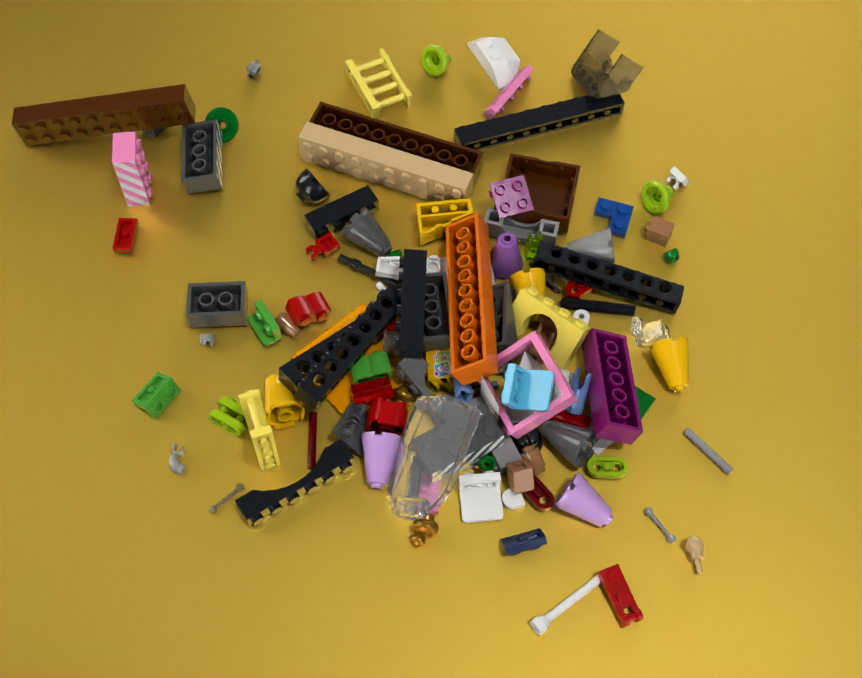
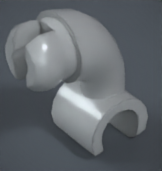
[169,443,186,475]

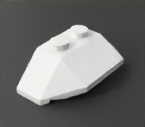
[467,37,521,91]

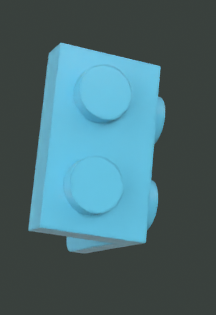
[501,363,555,412]

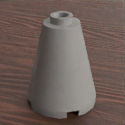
[564,228,615,264]

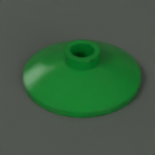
[205,107,239,143]

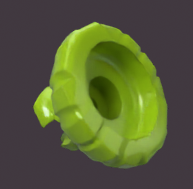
[421,44,451,77]
[641,181,674,214]

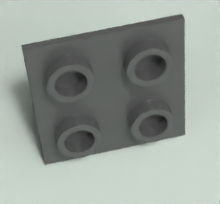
[333,401,370,457]

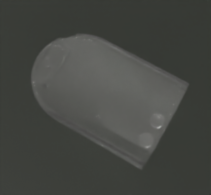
[387,396,482,520]

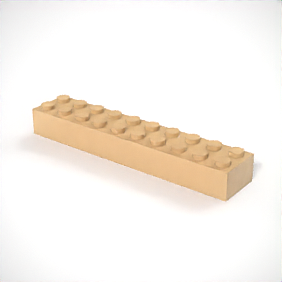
[298,121,473,201]

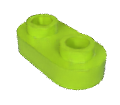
[586,456,628,479]

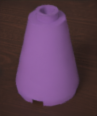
[490,233,523,280]

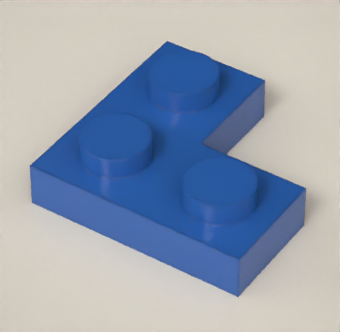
[594,197,634,239]

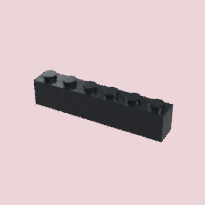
[395,249,427,359]

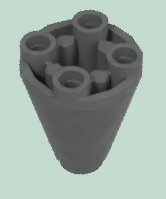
[341,208,393,257]
[541,420,599,469]

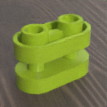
[208,396,247,436]

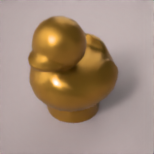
[392,382,415,408]
[409,513,439,547]

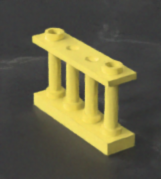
[345,48,412,119]
[238,389,281,472]

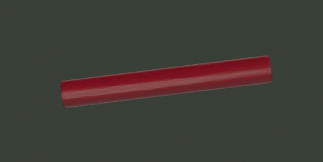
[308,412,317,470]

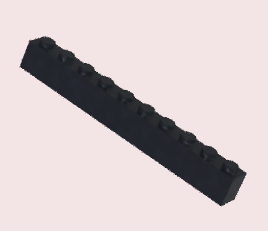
[454,88,625,151]

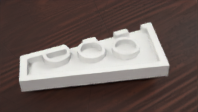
[375,255,448,281]

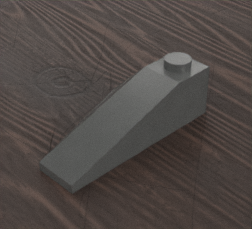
[492,281,517,355]

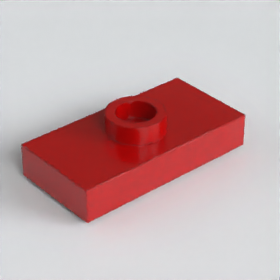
[549,409,593,429]

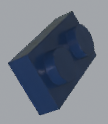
[501,528,547,555]

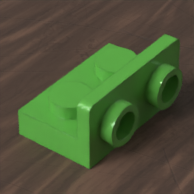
[247,300,282,347]
[132,372,181,418]

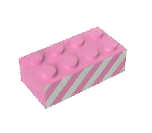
[112,131,153,206]

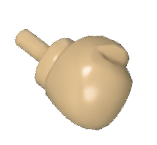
[685,536,704,573]

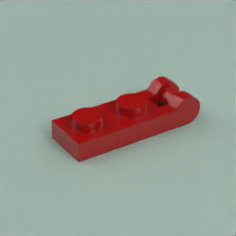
[598,564,644,628]

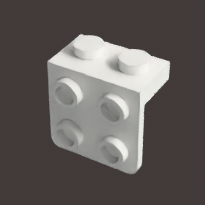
[458,471,503,523]

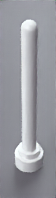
[530,567,608,635]

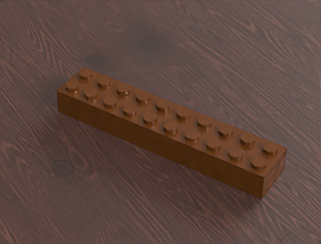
[12,84,196,146]
[309,101,484,186]

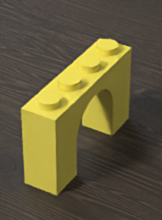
[513,286,591,369]

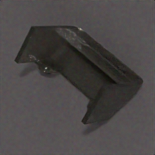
[571,29,644,99]

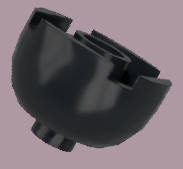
[296,168,330,204]

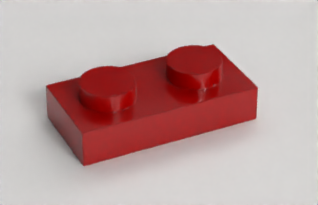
[112,218,138,253]

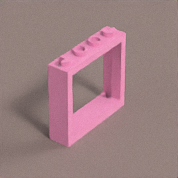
[478,331,578,439]

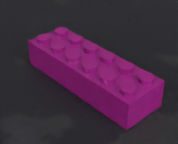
[581,328,643,445]

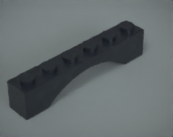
[235,439,355,527]

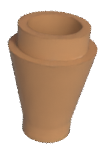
[275,312,302,338]

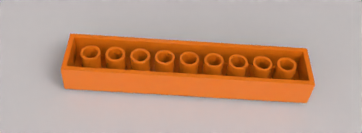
[445,213,498,386]

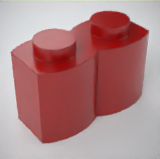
[285,292,331,326]

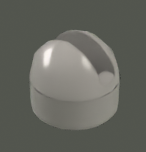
[200,334,215,347]

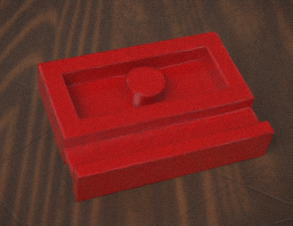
[351,376,394,406]

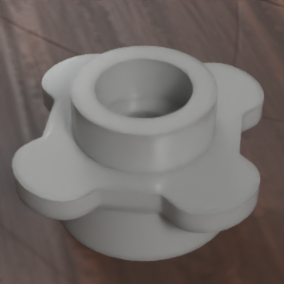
[247,59,262,77]

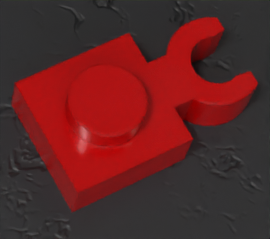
[306,232,340,261]

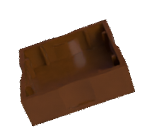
[505,153,581,233]

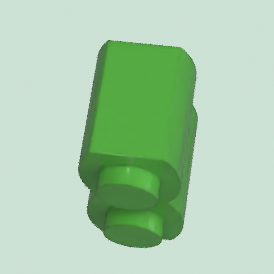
[351,351,393,384]

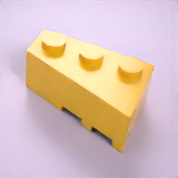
[416,198,473,246]

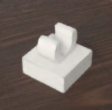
[666,166,690,190]

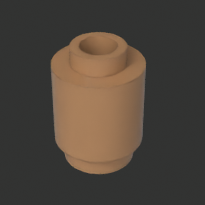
[520,444,546,475]

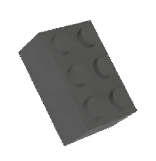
[186,281,248,328]

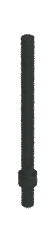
[338,254,402,289]

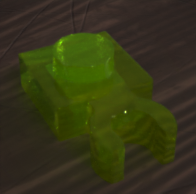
[525,231,543,260]

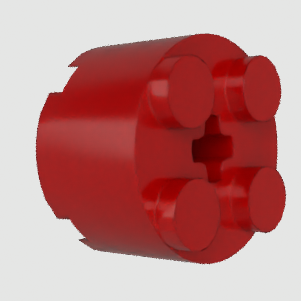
[365,397,408,438]

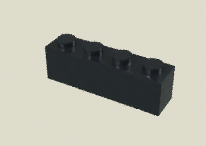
[304,185,379,240]

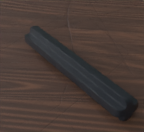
[561,297,636,315]

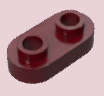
[522,475,554,512]

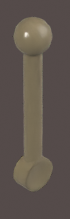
[209,483,244,513]

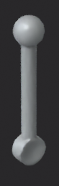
[645,507,676,544]

